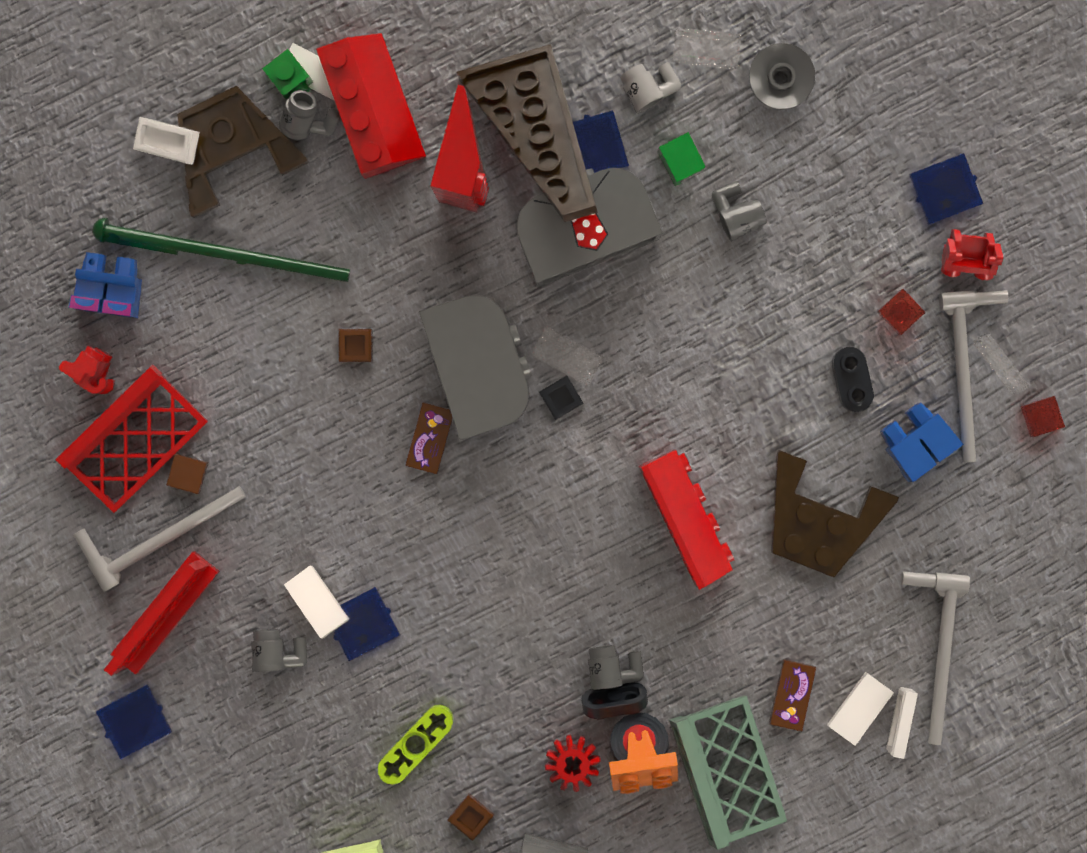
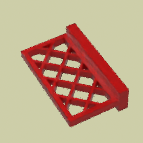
[55,364,208,513]
[104,551,220,676]

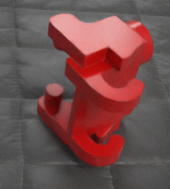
[941,229,1003,280]
[59,346,115,394]

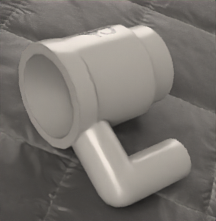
[620,62,681,114]

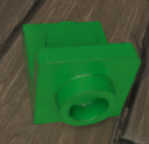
[262,49,313,100]

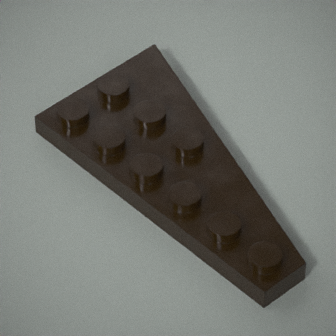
[456,44,598,222]

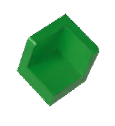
[657,132,705,186]

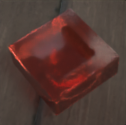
[877,289,926,336]
[1020,396,1065,437]

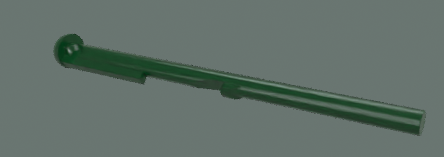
[92,218,350,282]

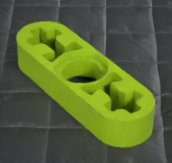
[378,705,454,785]

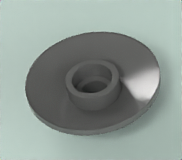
[749,43,815,110]

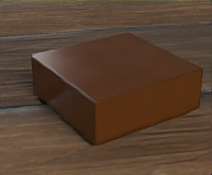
[339,329,373,362]
[166,454,209,494]
[448,793,494,841]

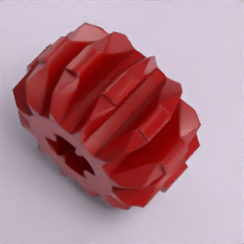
[545,734,601,792]

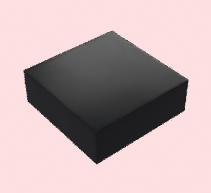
[539,376,584,420]

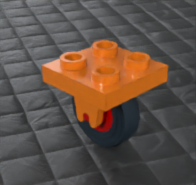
[609,713,678,794]

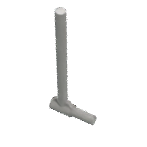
[939,290,1009,463]
[73,486,246,593]
[901,571,970,745]

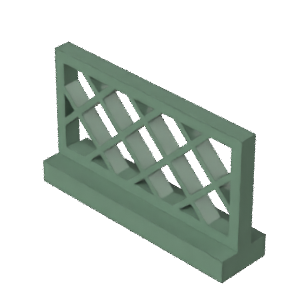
[669,695,787,850]

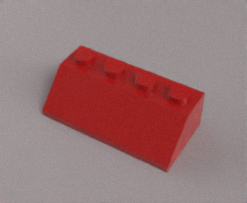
[316,33,426,179]
[639,449,734,590]

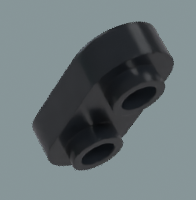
[832,347,874,412]
[581,682,648,720]

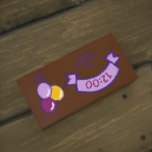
[405,402,453,474]
[769,659,816,732]

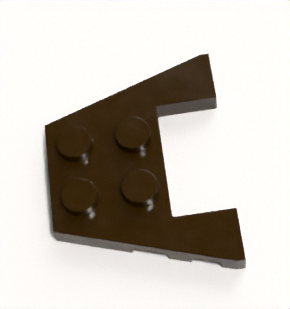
[177,85,309,218]
[771,450,899,577]

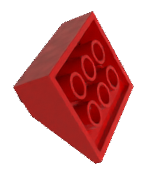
[430,85,490,213]

